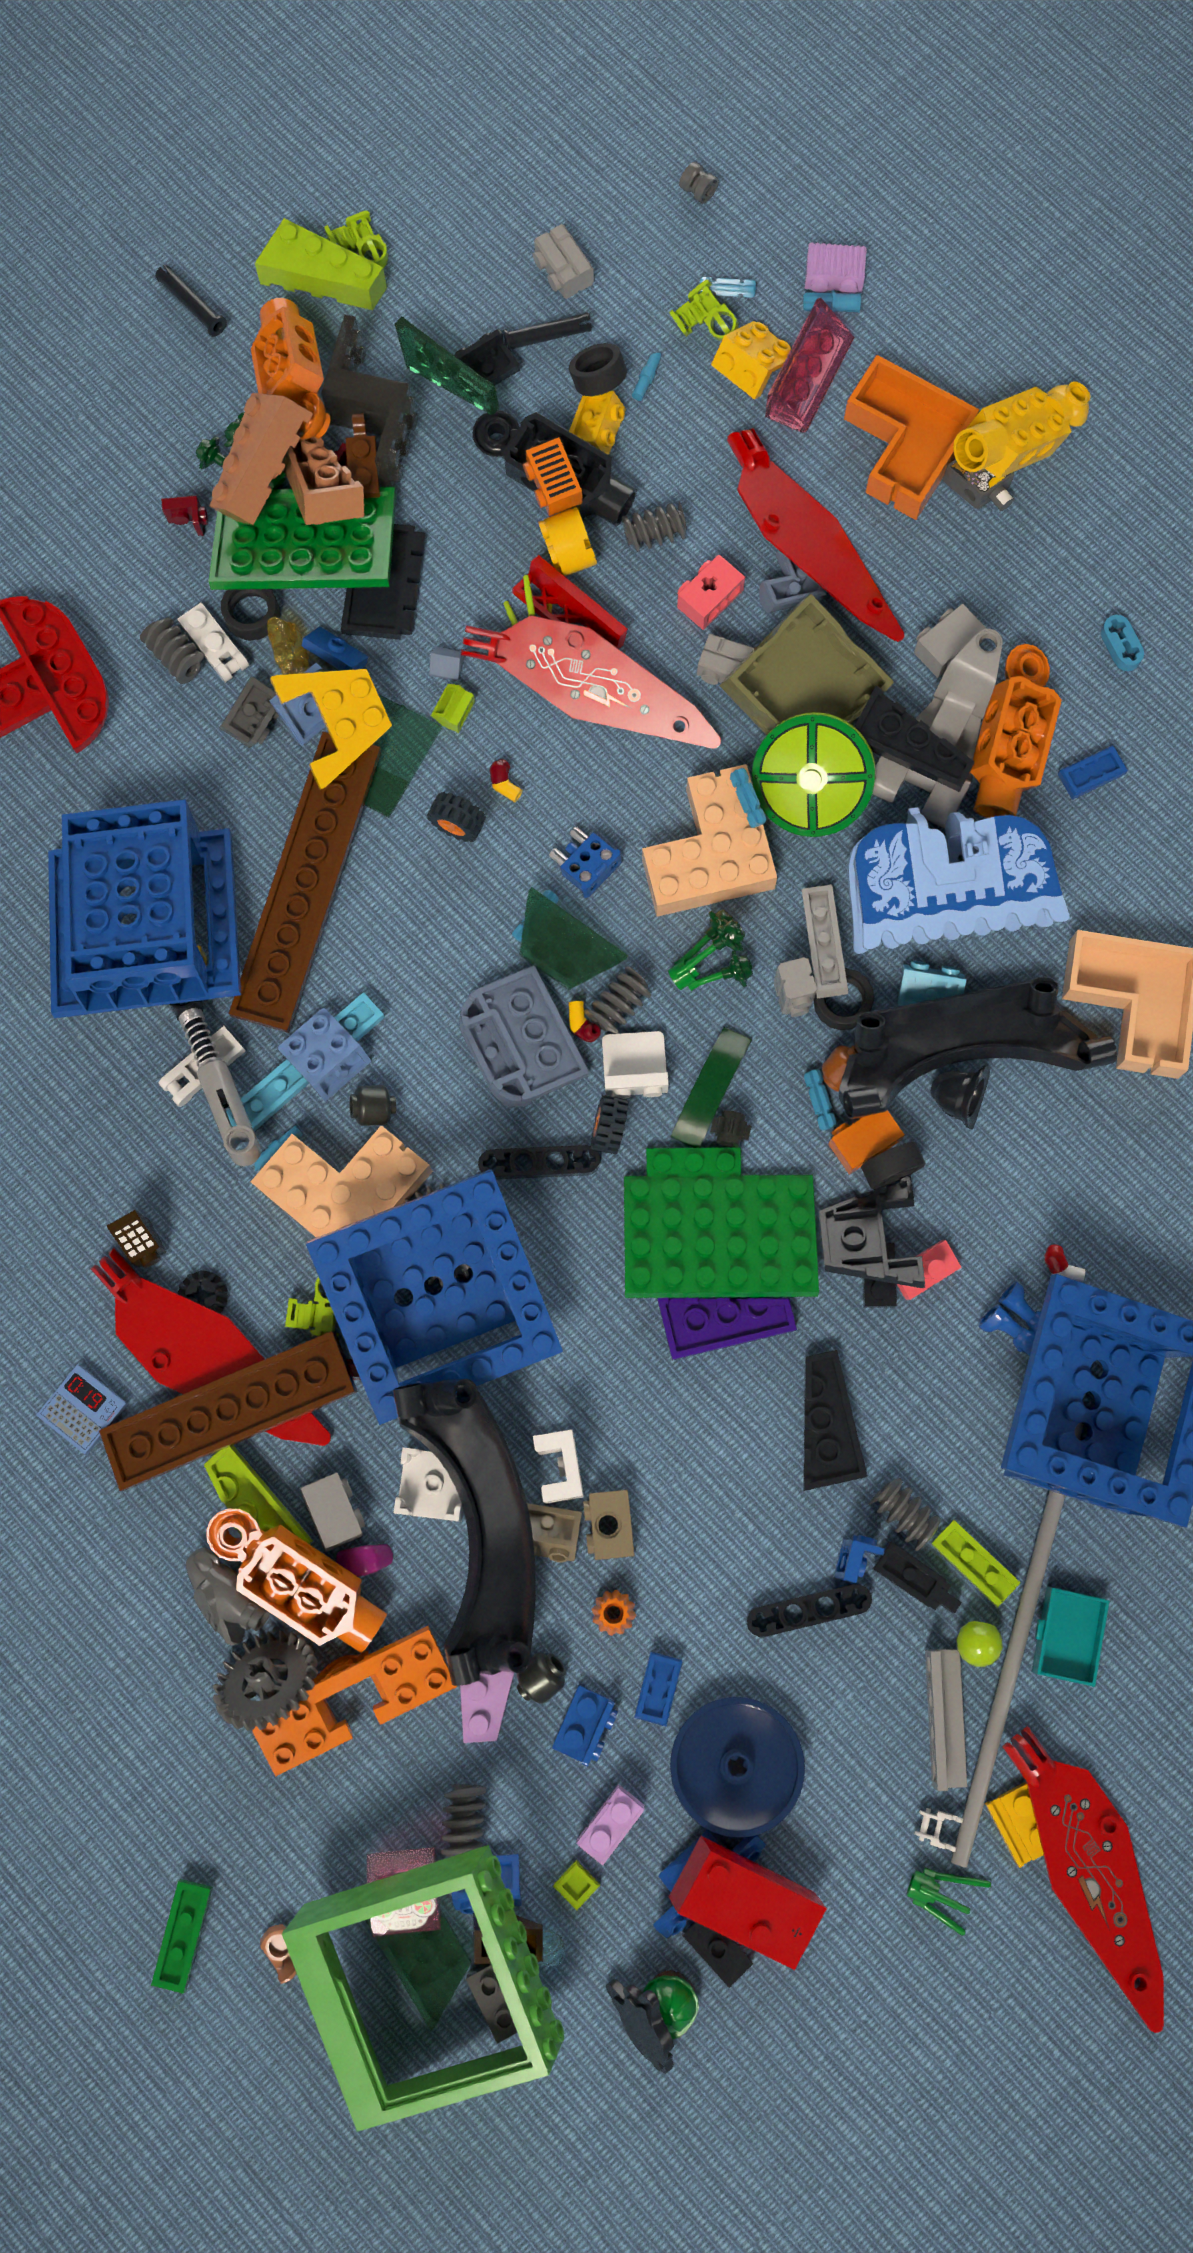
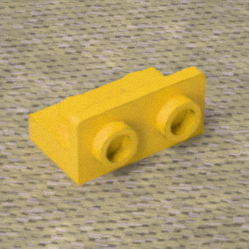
[569,391,626,455]

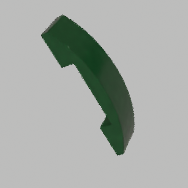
[671,1027,752,1148]

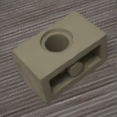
[583,1490,634,1560]

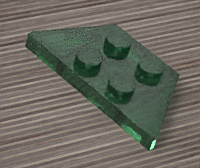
[519,887,628,990]
[365,1902,472,2031]

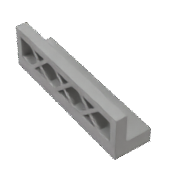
[925,1649,967,1791]

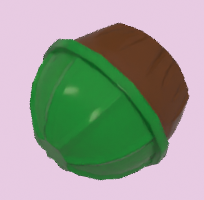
[642,1970,699,2039]

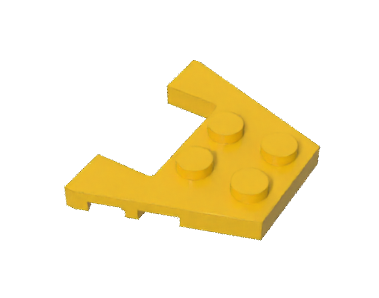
[270,669,392,790]

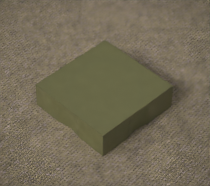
[719,594,894,735]

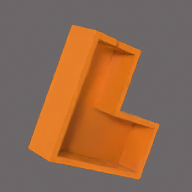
[844,355,980,520]

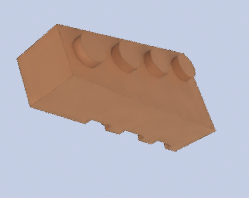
[209,393,313,525]
[282,437,364,525]

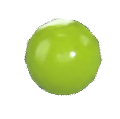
[956,1621,1003,1667]

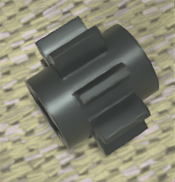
[710,1110,752,1148]

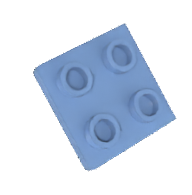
[278,1008,371,1102]

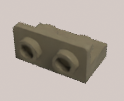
[527,1503,582,1562]

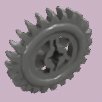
[213,1630,318,1731]

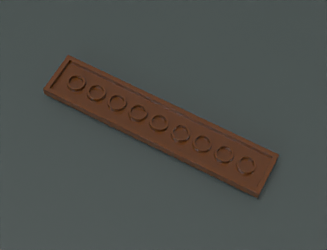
[229,731,382,1033]

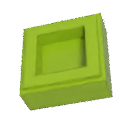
[553,1859,600,1911]

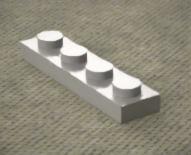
[802,884,848,999]

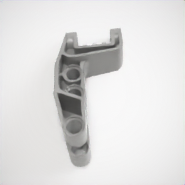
[872,629,1003,829]

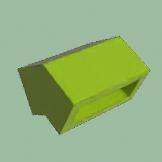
[431,684,475,733]

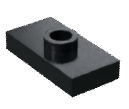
[682,1921,754,1988]

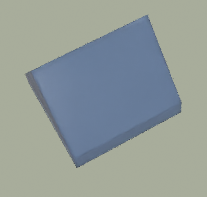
[429,647,465,681]

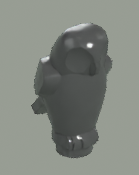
[185,1547,271,1646]

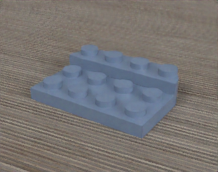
[459,965,589,1107]

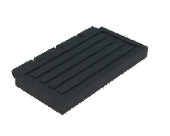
[341,524,426,640]

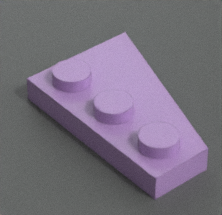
[460,1671,514,1743]

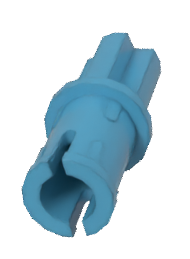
[803,290,861,315]

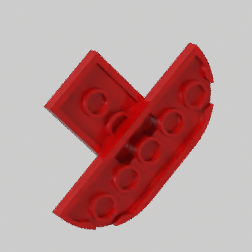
[0,596,109,754]

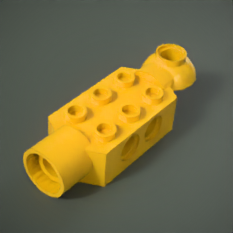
[953,381,1091,478]

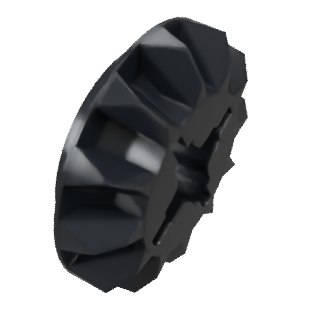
[178,1270,228,1314]

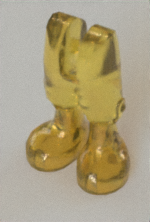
[267,617,309,675]

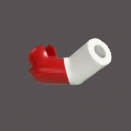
[1044,1244,1086,1283]

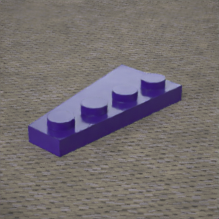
[657,1298,797,1361]

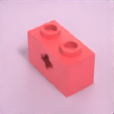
[677,555,745,630]

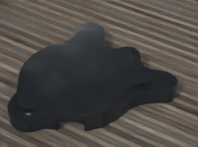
[606,1979,674,2074]

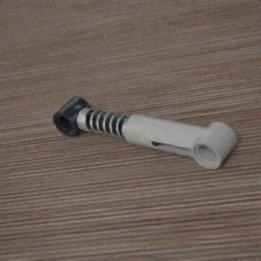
[169,1000,261,1166]

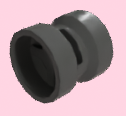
[679,161,719,204]

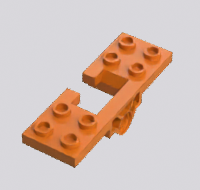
[252,1626,457,1777]

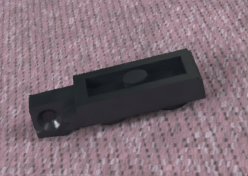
[872,1541,962,1613]

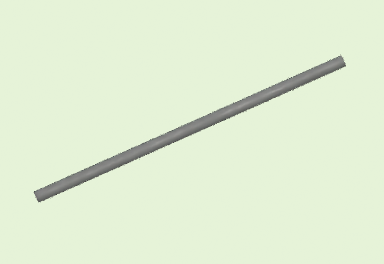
[951,1423,1084,1868]

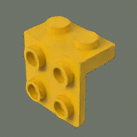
[711,321,797,400]

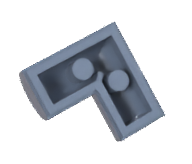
[759,550,827,613]

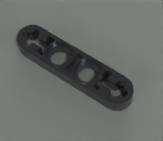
[478,1145,601,1180]
[746,1584,872,1637]

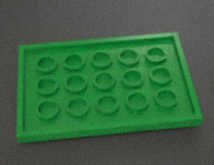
[208,487,396,590]
[624,1175,819,1298]

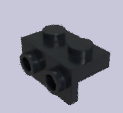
[451,329,520,400]

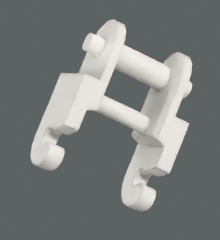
[914,1808,963,1852]

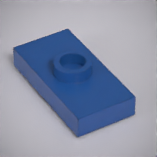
[301,627,369,671]
[1058,745,1128,800]
[634,1651,683,1726]

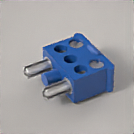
[549,827,622,898]

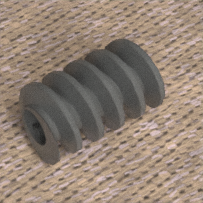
[622,501,687,552]
[140,617,204,684]
[584,966,651,1034]
[869,1478,941,1551]
[440,1784,486,1857]

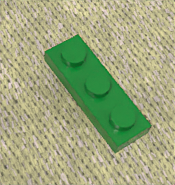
[646,1148,741,1177]
[151,1879,213,1994]

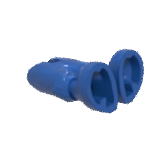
[978,1281,1041,1356]

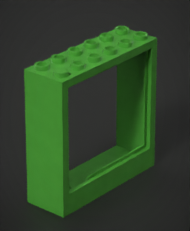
[282,1845,564,2132]

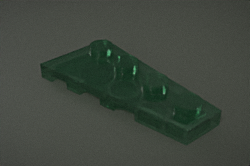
[394,317,500,415]

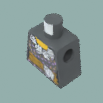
[943,459,1014,511]

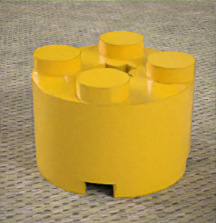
[538,507,597,577]

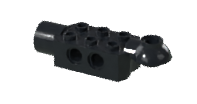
[472,410,637,527]

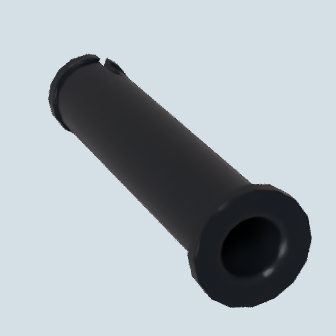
[155,265,227,337]
[503,312,592,352]

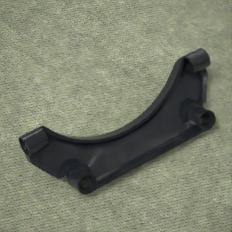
[838,977,1117,1119]

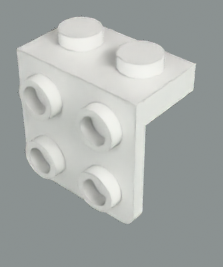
[602,1031,668,1099]

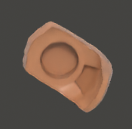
[260,1924,297,1984]

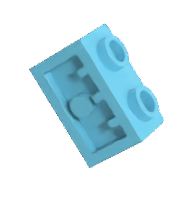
[897,961,966,1006]

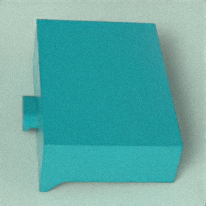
[1032,1587,1110,1687]

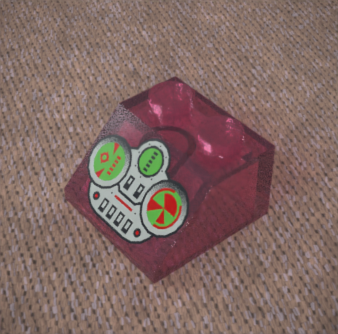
[367,1847,441,1936]

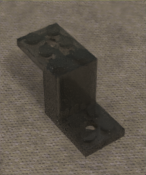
[321,314,418,487]

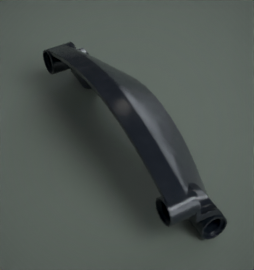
[393,1379,536,1686]

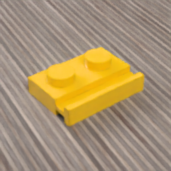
[985,1782,1043,1868]

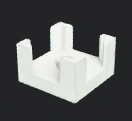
[533,1430,584,1504]
[394,1447,463,1522]

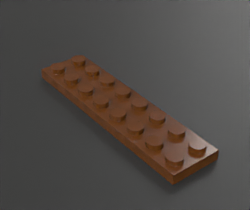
[99,1331,358,1491]

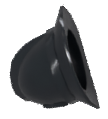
[930,1065,990,1130]

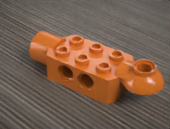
[251,298,330,440]
[971,644,1062,818]
[207,1509,387,1653]

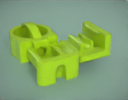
[324,210,388,268]
[669,280,738,341]
[285,1277,339,1336]

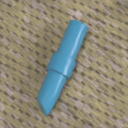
[632,353,661,401]
[255,1125,303,1171]

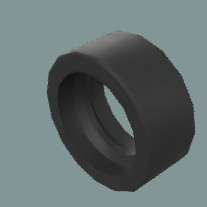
[568,343,627,397]
[221,589,280,641]
[814,968,874,1030]
[861,1141,926,1189]

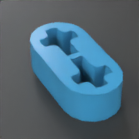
[1101,615,1144,671]

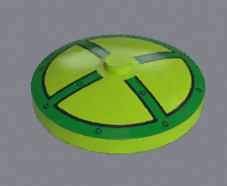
[752,712,876,837]

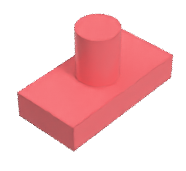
[897,1240,962,1300]

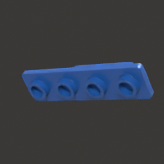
[653,1830,766,1938]

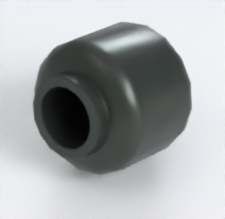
[349,1085,396,1126]
[517,1653,566,1704]

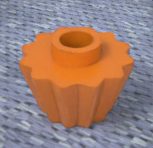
[591,1590,636,1636]

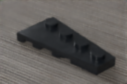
[854,685,975,792]
[803,1350,868,1491]

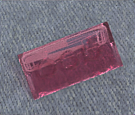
[765,298,855,433]

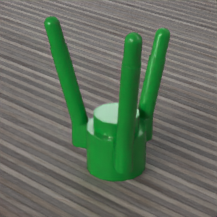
[906,1867,991,1935]

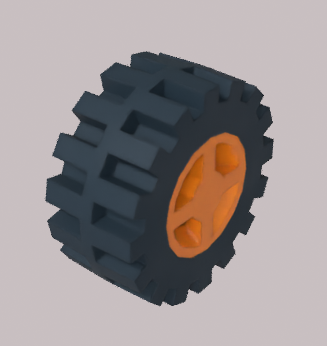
[427,792,486,842]
[591,1095,628,1155]

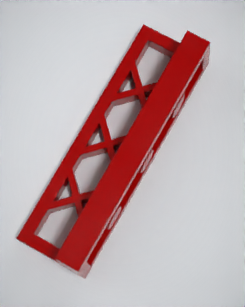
[512,555,628,649]

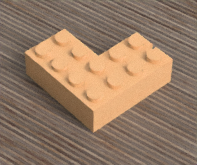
[642,764,777,917]
[1062,930,1193,1079]
[250,1125,433,1238]

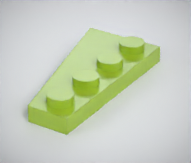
[204,1445,313,1544]

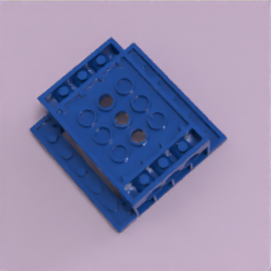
[48,799,241,1018]
[306,1169,563,1425]
[1001,1274,1193,1528]

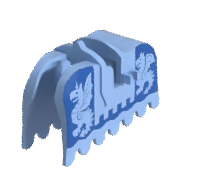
[847,807,1070,954]

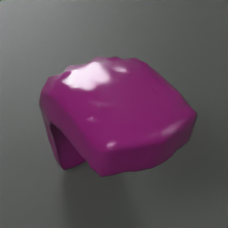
[336,1544,393,1577]

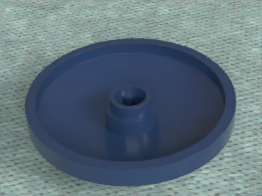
[670,1697,805,1838]

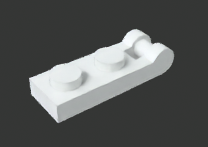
[177,602,249,683]
[159,1026,245,1107]

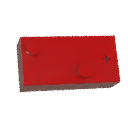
[669,1836,827,1970]

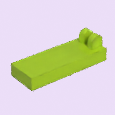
[931,1520,1021,1608]

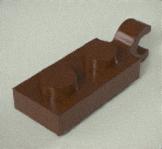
[345,413,380,498]

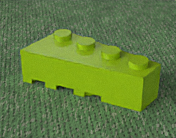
[254,218,387,310]

